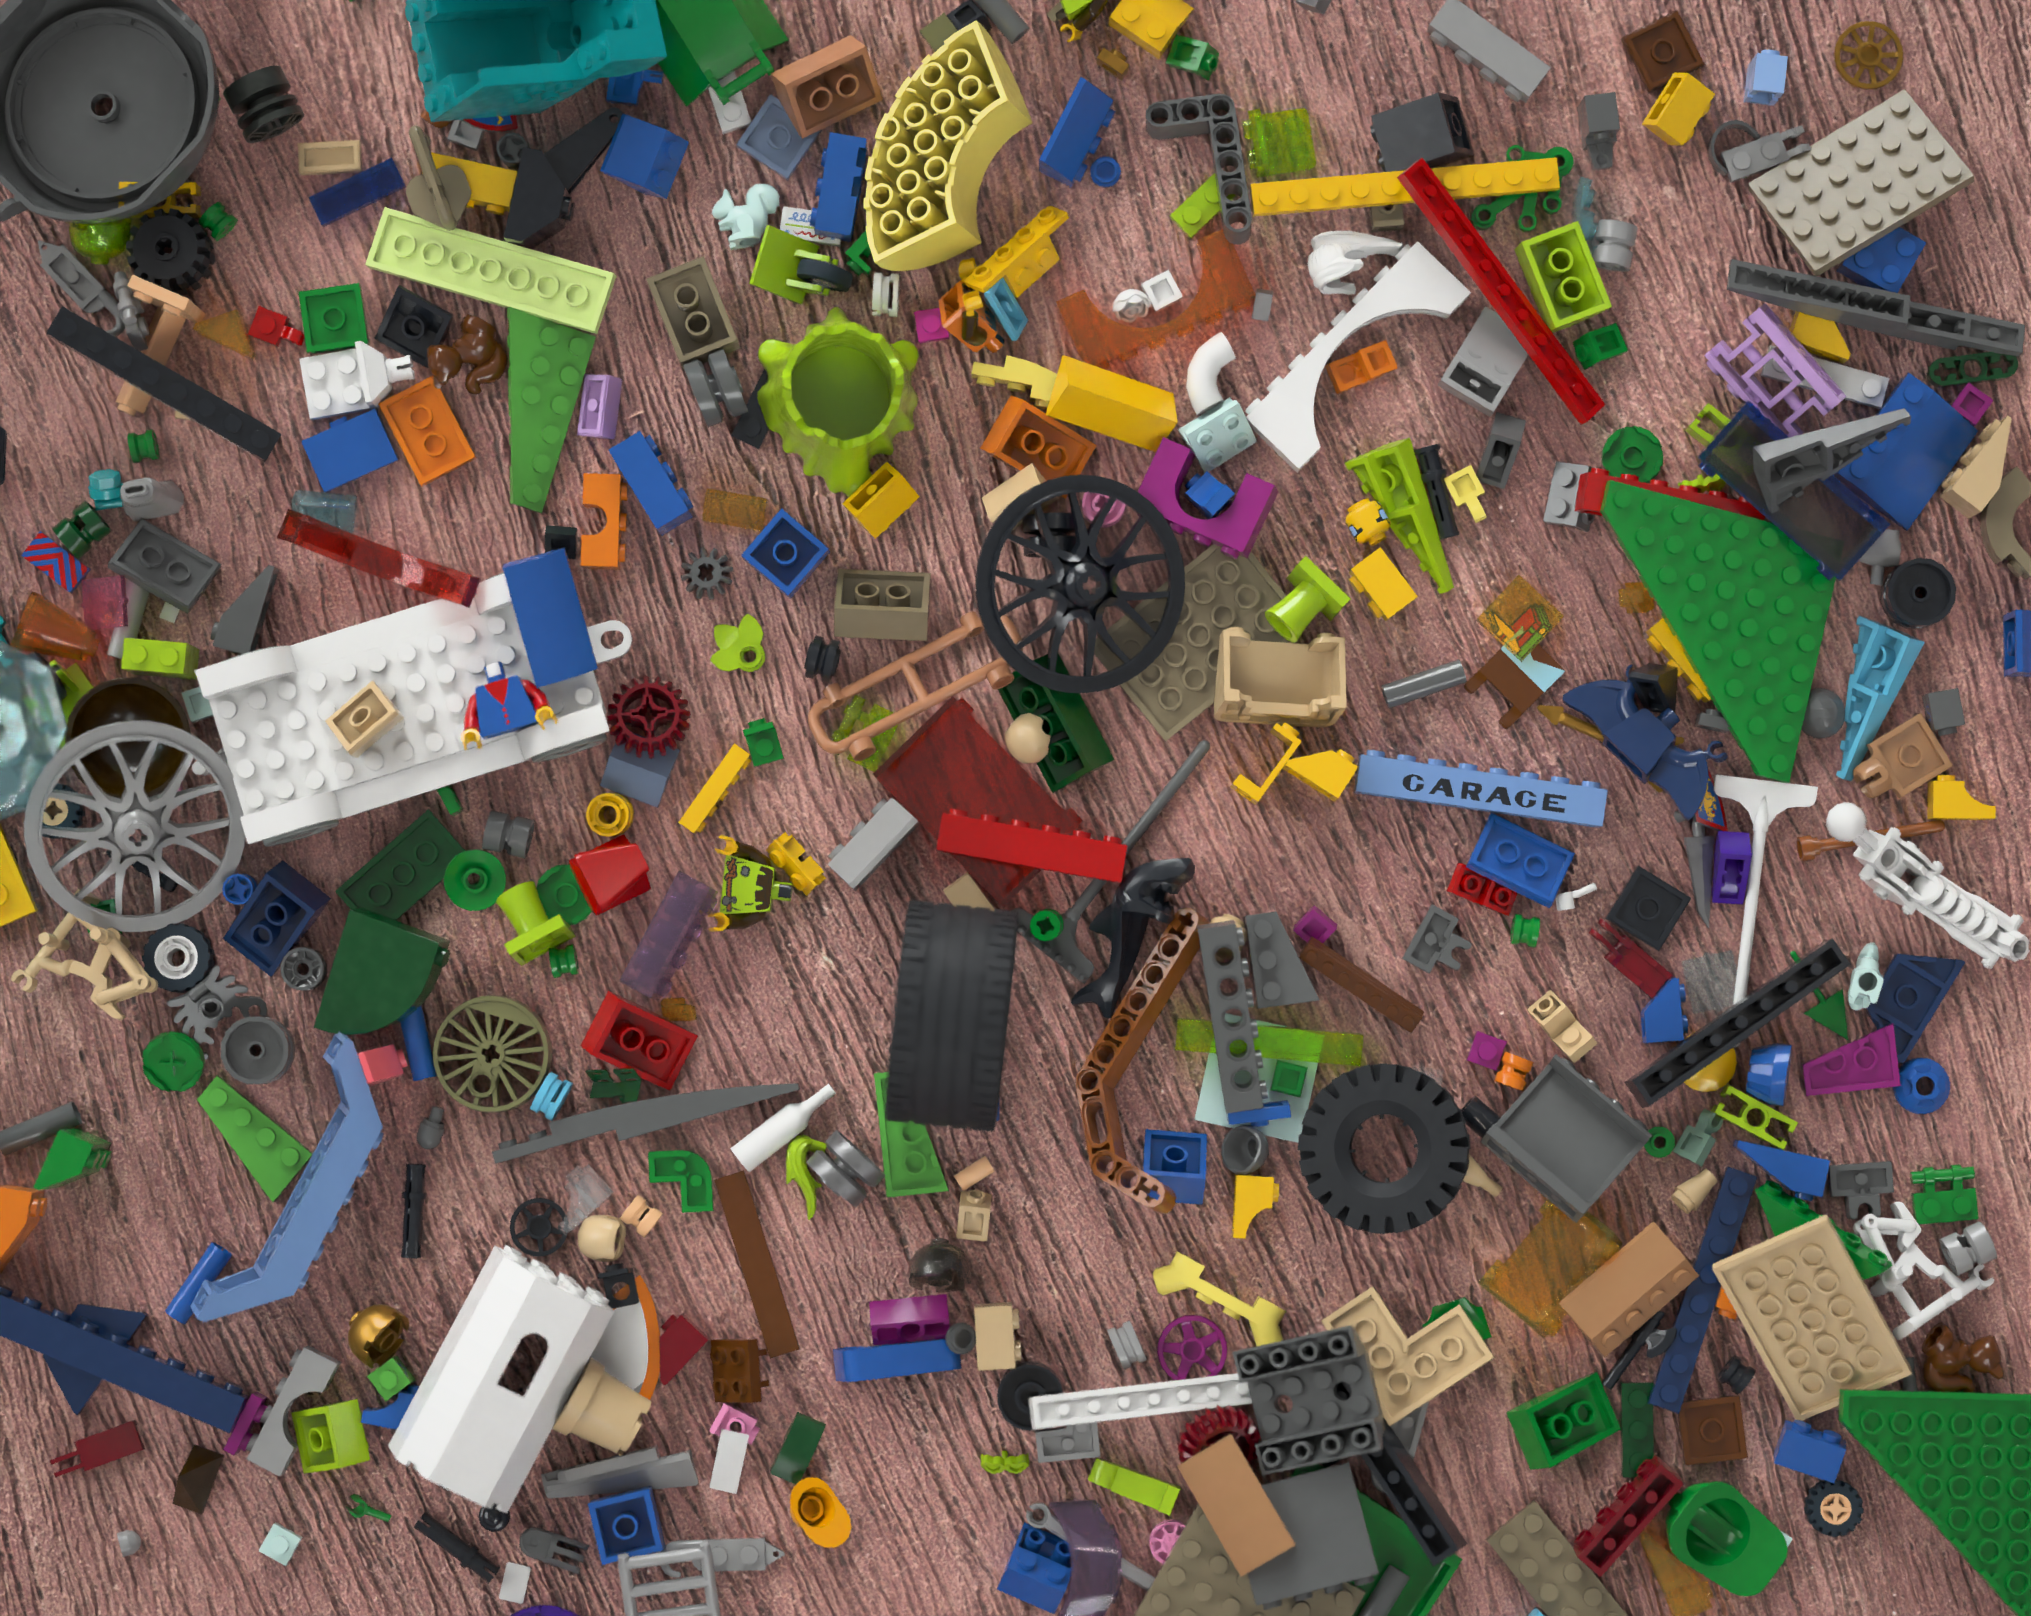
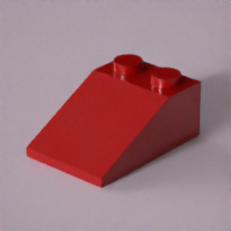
[580,990,698,1091]

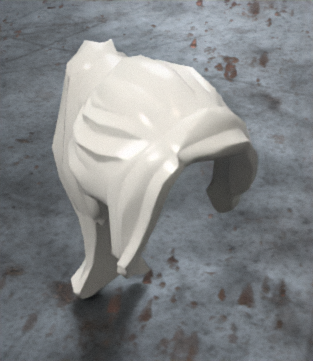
[1307,231,1403,295]

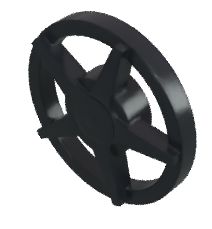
[510,1198,569,1257]

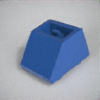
[997,1522,1080,1614]

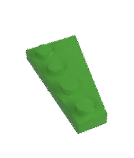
[874,1072,949,1198]
[197,1076,313,1203]

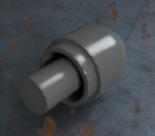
[416,1106,445,1150]

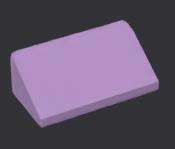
[577,374,622,439]

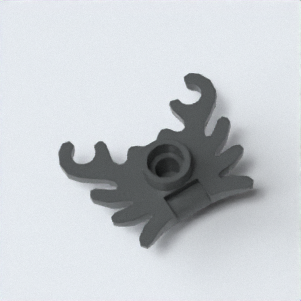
[167,965,267,1060]

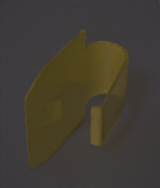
[1618,582,1654,614]
[660,997,697,1022]

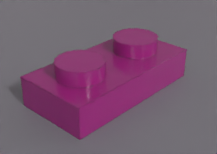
[223,1392,268,1455]

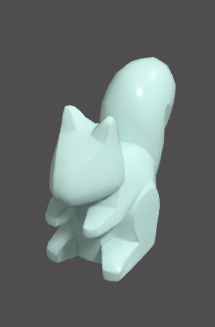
[712,184,780,250]
[1848,942,1884,1011]

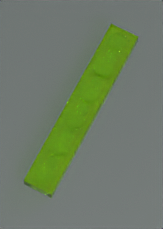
[1174,1018,1364,1066]

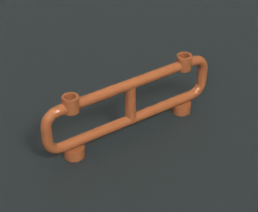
[808,611,1023,761]

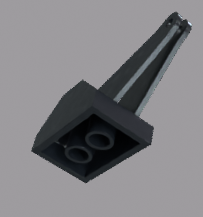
[504,107,624,249]

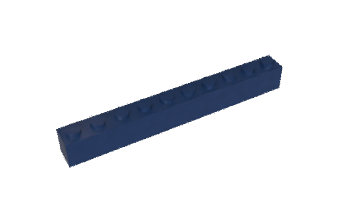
[0,1285,249,1433]

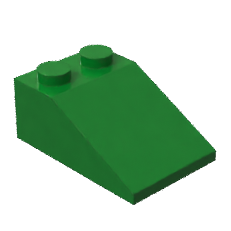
[1506,1372,1621,1470]

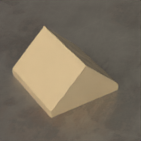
[982,463,1059,531]
[325,680,405,758]

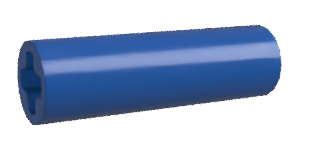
[400,1005,437,1081]
[165,1242,232,1324]

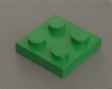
[298,283,370,354]

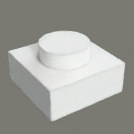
[1141,270,1183,313]

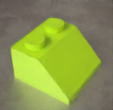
[291,1399,370,1474]

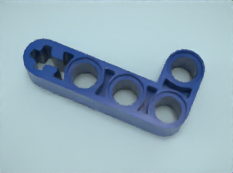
[833,1339,962,1382]

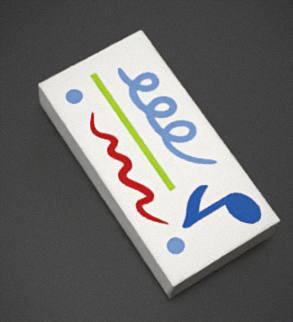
[780,206,841,247]

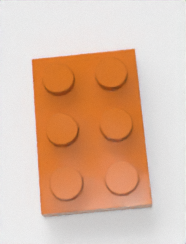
[378,375,477,487]

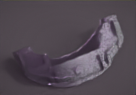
[1049,1499,1123,1616]

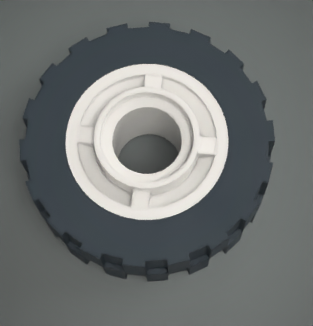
[142,923,215,993]

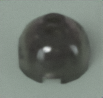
[909,1238,971,1292]

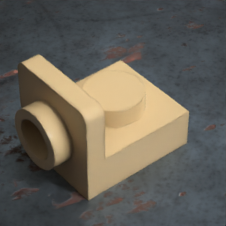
[956,1190,992,1242]

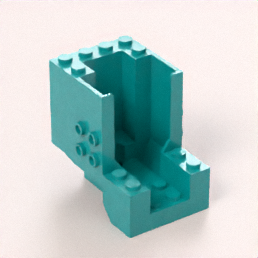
[405,0,667,122]

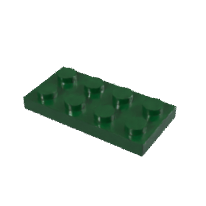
[335,809,466,921]

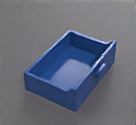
[301,409,399,493]

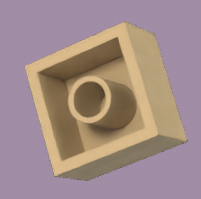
[974,1302,1021,1371]

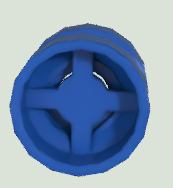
[222,873,258,905]

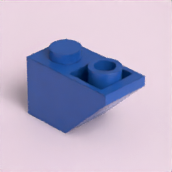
[1640,978,1688,1043]

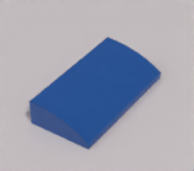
[503,548,598,688]

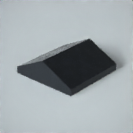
[374,285,454,369]

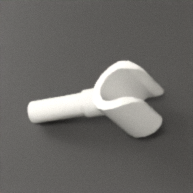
[1555,883,1597,911]

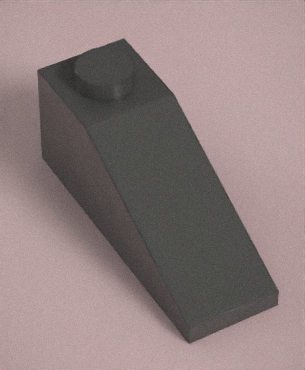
[211,565,279,655]

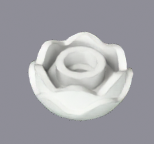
[1113,289,1151,323]

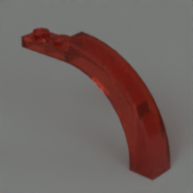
[277,509,481,608]

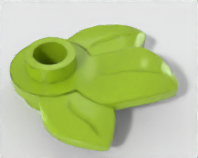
[710,614,765,672]

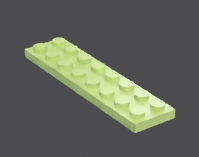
[365,207,616,334]

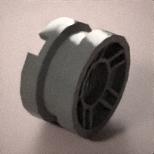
[280,947,327,991]

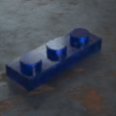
[309,157,406,227]

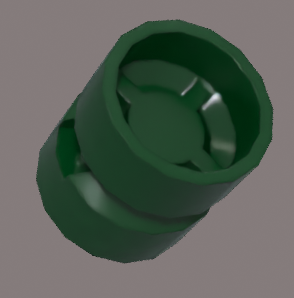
[52,500,112,559]

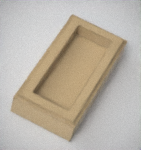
[298,140,362,175]

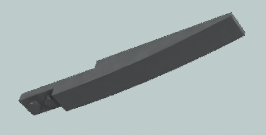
[1727,259,2025,357]
[492,1084,801,1164]

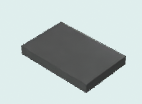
[108,519,221,614]

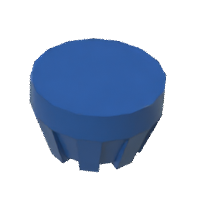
[1746,1043,1792,1107]

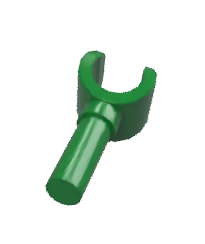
[346,1494,391,1522]

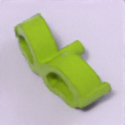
[1678,471,1728,494]
[981,1451,1029,1474]

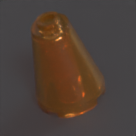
[9,591,100,661]

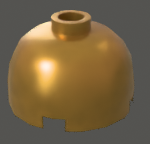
[348,1304,409,1368]

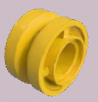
[586,793,634,837]

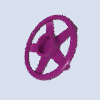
[1157,1315,1227,1380]

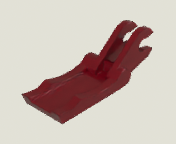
[1589,918,1673,999]
[49,1420,145,1477]

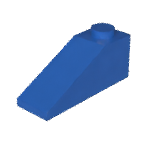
[1733,1140,1830,1202]

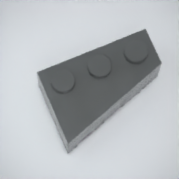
[1244,912,1320,1009]

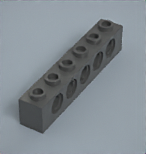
[1197,920,1268,1114]

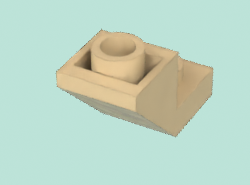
[1527,990,1598,1063]

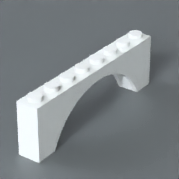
[1245,241,1471,473]

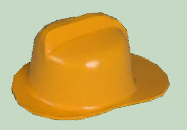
[790,1477,851,1548]

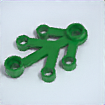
[1471,145,1574,233]

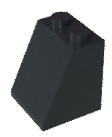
[1370,92,1474,172]

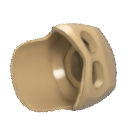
[578,1215,626,1262]

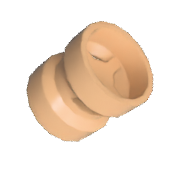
[620,1194,663,1238]

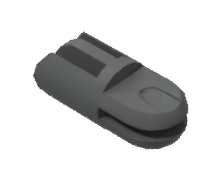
[519,1527,589,1575]

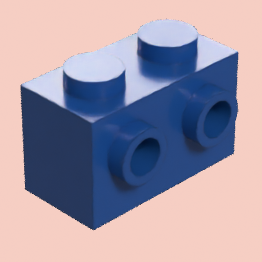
[1773,1420,1847,1483]

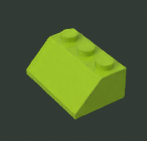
[1514,221,1612,333]

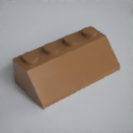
[1559,1222,1699,1357]

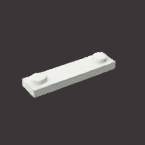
[1761,345,1889,409]

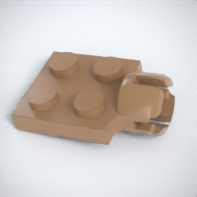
[1853,713,1953,798]

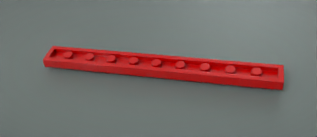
[1397,158,1606,425]

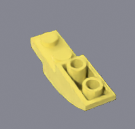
[971,355,1057,410]

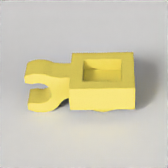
[1443,465,1487,523]

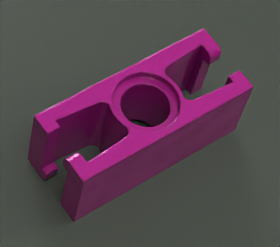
[869,1294,950,1346]

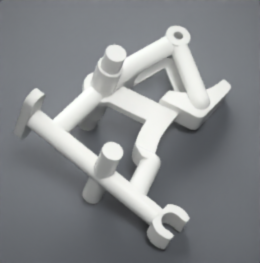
[1853,1202,1994,1340]

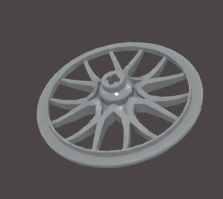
[24,721,246,932]

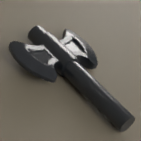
[1602,1310,1677,1390]

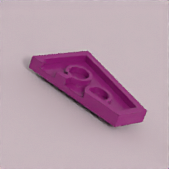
[1802,1023,1901,1096]

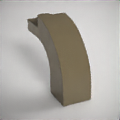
[1980,466,2031,580]

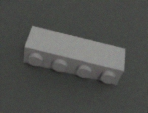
[1427,0,1551,103]

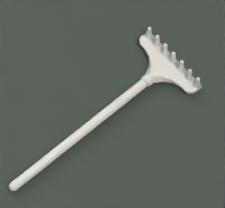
[1714,775,1818,1047]

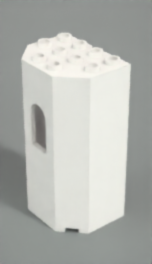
[388,1245,614,1513]

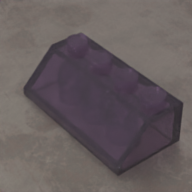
[619,871,718,1002]

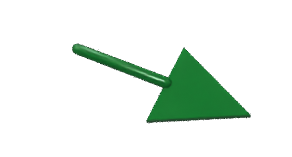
[1790,951,1848,1040]

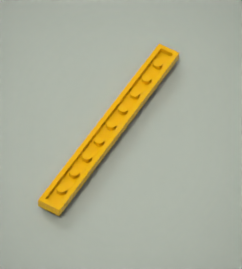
[1250,158,1560,217]

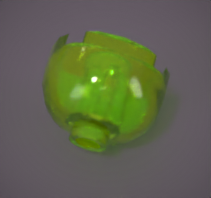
[69,218,131,264]

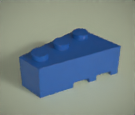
[810,132,868,243]

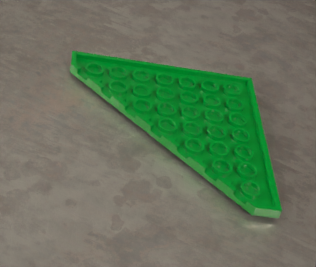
[1600,480,1844,783]
[1839,1389,2031,1616]

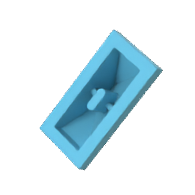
[984,277,1028,341]

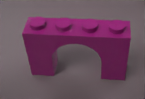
[1137,437,1279,559]

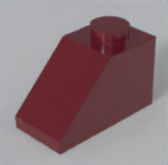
[659,1313,710,1386]

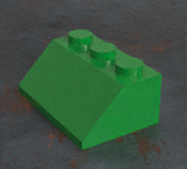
[33,1128,112,1190]

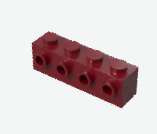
[1573,1455,1684,1577]

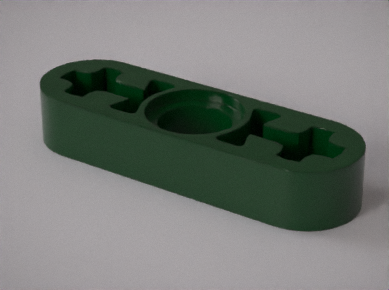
[1926,352,2018,388]

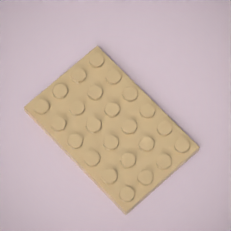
[1712,1214,1912,1421]

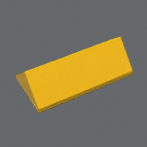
[1046,355,1178,452]

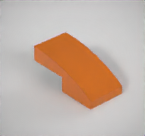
[1325,340,1398,394]

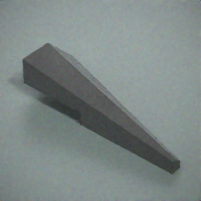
[1753,408,1911,513]

